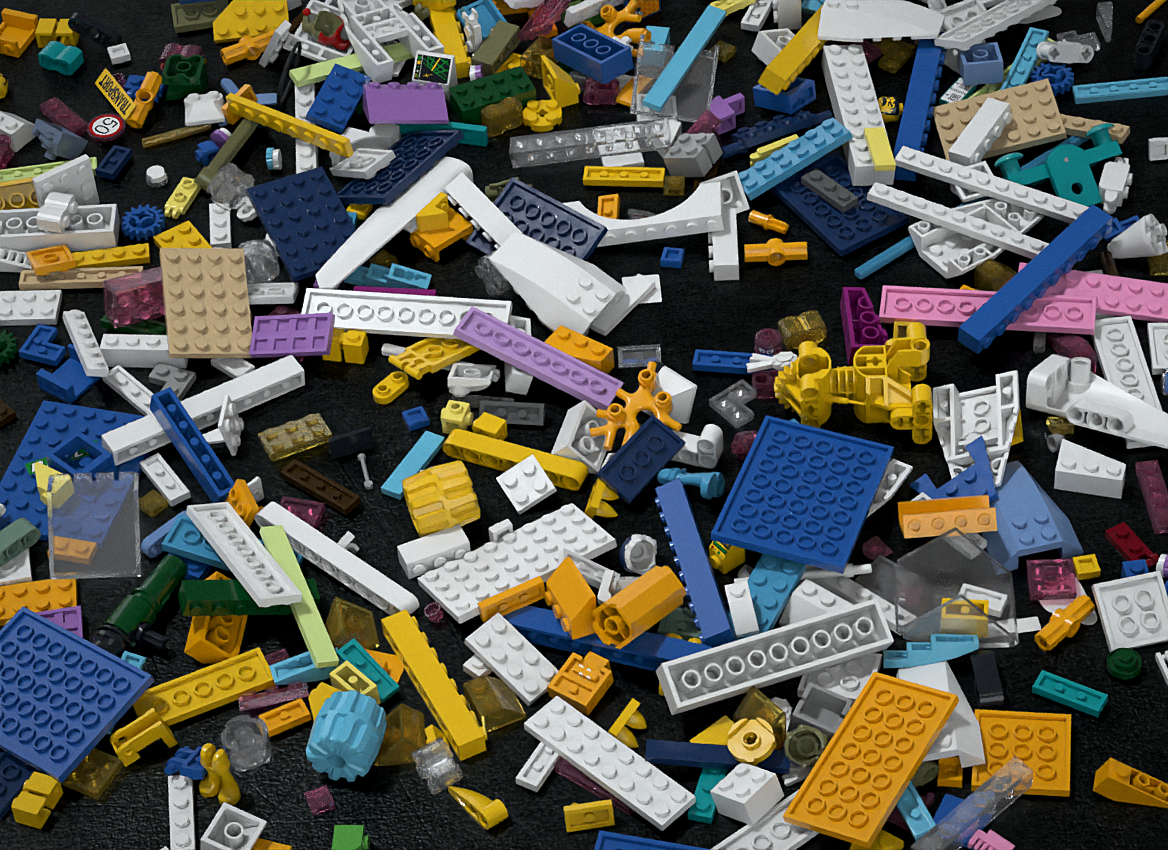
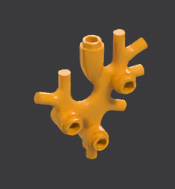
[580,0,652,57]
[590,361,682,451]

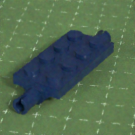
[721,109,833,159]

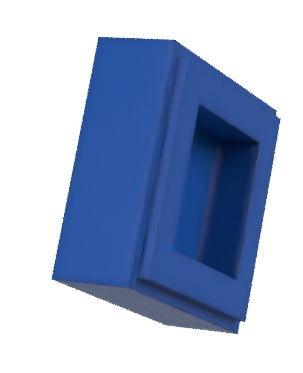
[660,247,685,268]
[402,406,430,431]

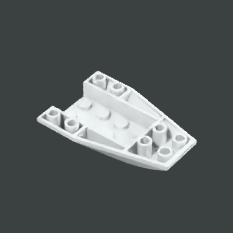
[908,198,1044,279]

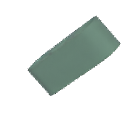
[0,517,41,567]

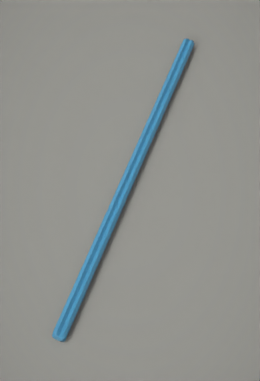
[854,136,1090,280]

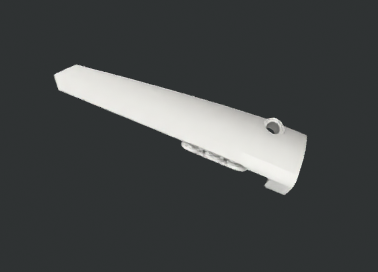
[315,157,474,290]
[1026,354,1168,449]

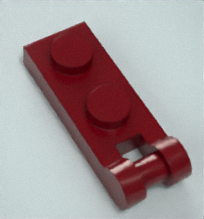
[1105,522,1159,569]

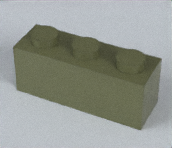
[471,20,521,76]

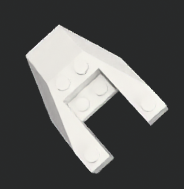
[337,0,444,83]

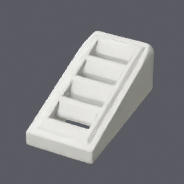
[0,247,32,272]

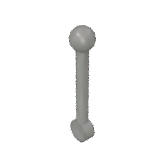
[357,453,373,489]

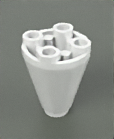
[1107,214,1168,259]

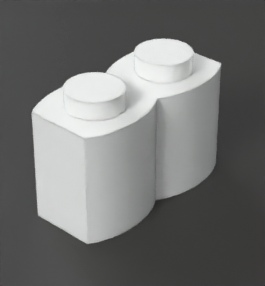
[36,191,78,233]

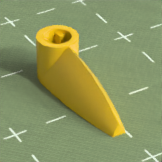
[448,786,508,830]

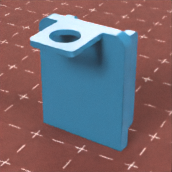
[456,0,507,41]

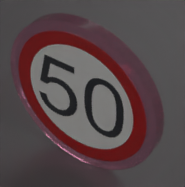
[87,113,126,141]

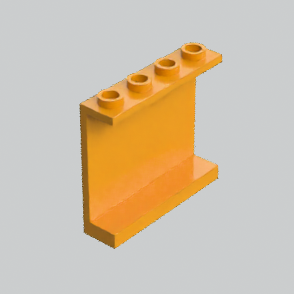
[897,495,997,538]

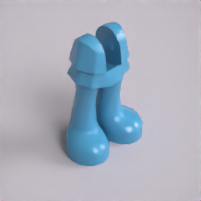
[657,468,725,499]

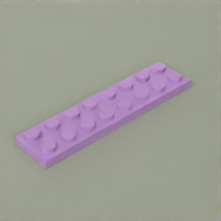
[453,306,624,410]

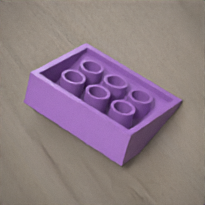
[362,82,449,124]

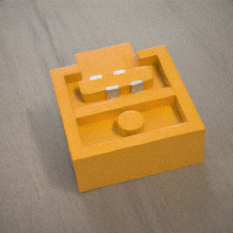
[547,651,614,716]

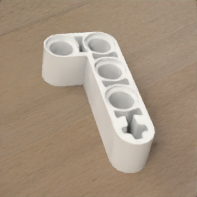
[672,424,723,469]

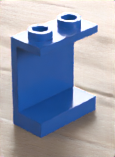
[36,344,101,405]

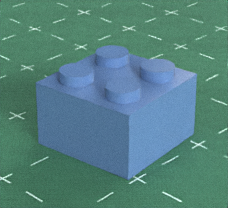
[958,42,1003,86]

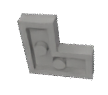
[148,362,197,402]

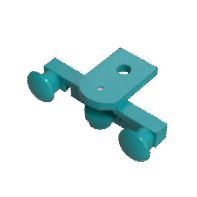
[994,123,1122,207]

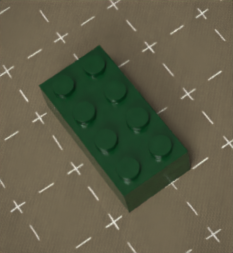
[449,66,537,125]

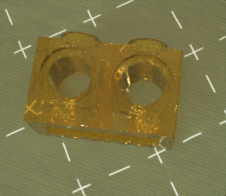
[520,35,559,79]

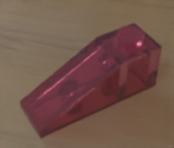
[1046,333,1097,374]

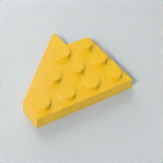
[213,0,289,43]

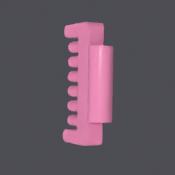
[967,829,1015,850]

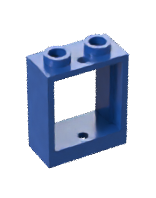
[753,77,816,114]
[45,430,116,494]

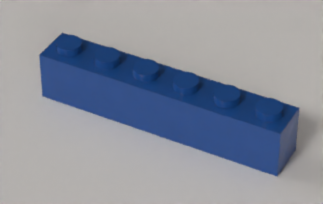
[150,387,235,503]

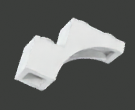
[330,124,401,166]

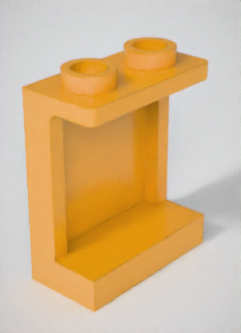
[0,8,39,58]
[410,206,474,262]

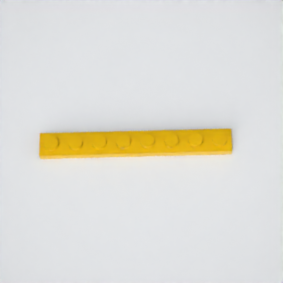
[226,93,354,158]

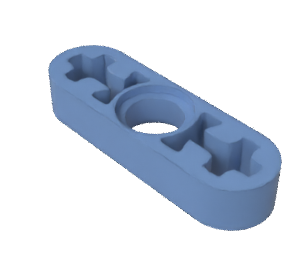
[140,511,188,558]

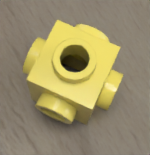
[440,400,473,434]

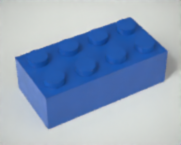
[552,23,634,84]

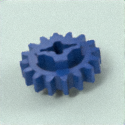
[1031,61,1074,96]
[121,204,166,241]

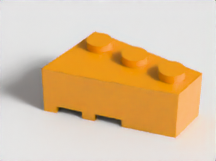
[544,325,614,374]

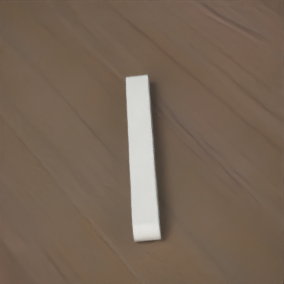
[254,502,419,616]

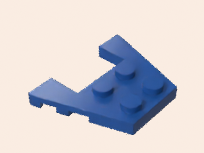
[910,435,999,504]

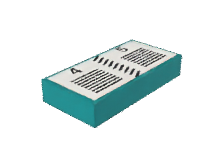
[939,77,977,105]

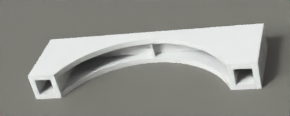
[562,182,724,247]

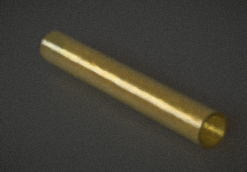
[141,123,212,148]

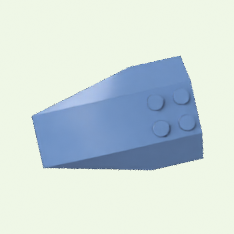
[981,461,1084,573]

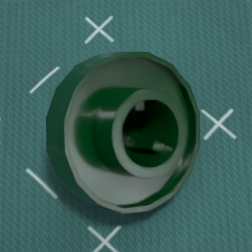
[1106,648,1142,680]

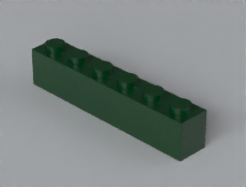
[178,578,320,616]

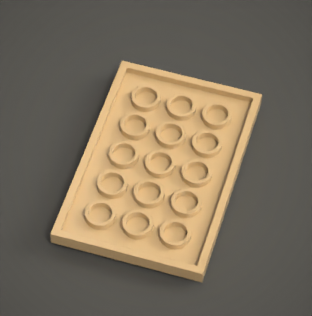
[933,79,1067,161]
[159,248,252,358]

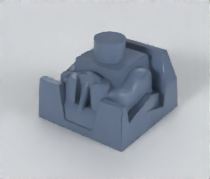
[31,118,88,161]

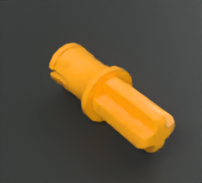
[748,210,789,234]

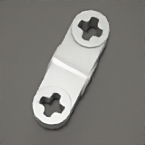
[1036,41,1094,64]

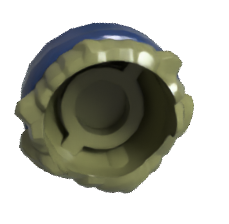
[783,724,828,769]

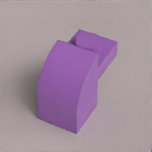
[710,93,745,135]

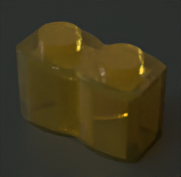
[481,97,523,137]
[777,310,827,350]

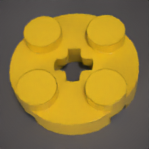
[523,99,562,132]
[727,718,777,766]

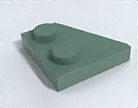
[658,607,702,641]

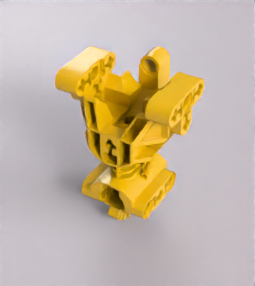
[774,322,933,444]

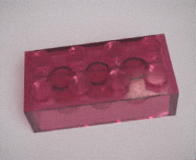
[103,267,165,328]

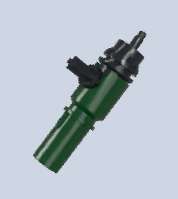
[92,555,188,659]

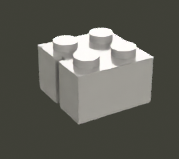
[663,133,723,177]
[787,682,853,745]

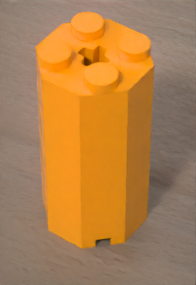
[593,566,686,649]

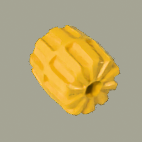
[402,461,480,538]

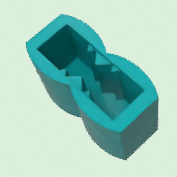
[38,41,84,75]

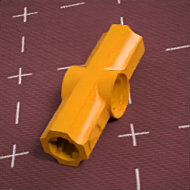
[220,30,275,65]
[126,71,162,129]
[744,238,807,266]
[1035,595,1095,651]

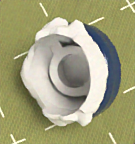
[619,534,657,576]

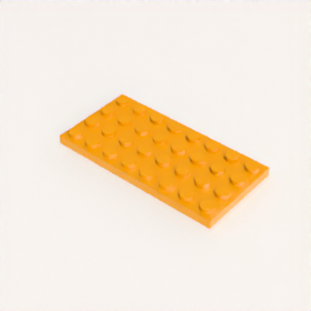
[783,672,959,848]

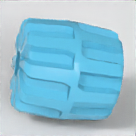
[306,690,387,782]

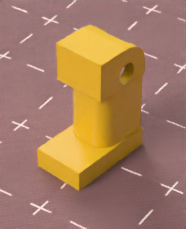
[110,708,178,767]

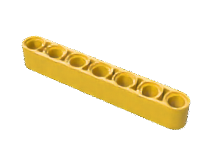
[442,429,589,491]

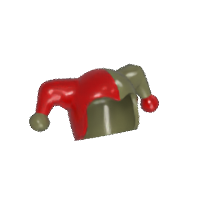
[302,8,351,51]

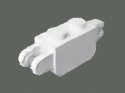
[1099,157,1133,214]

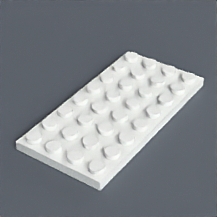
[417,503,617,624]

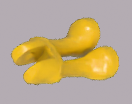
[199,743,241,806]

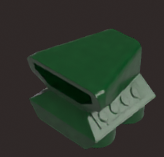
[162,54,208,101]

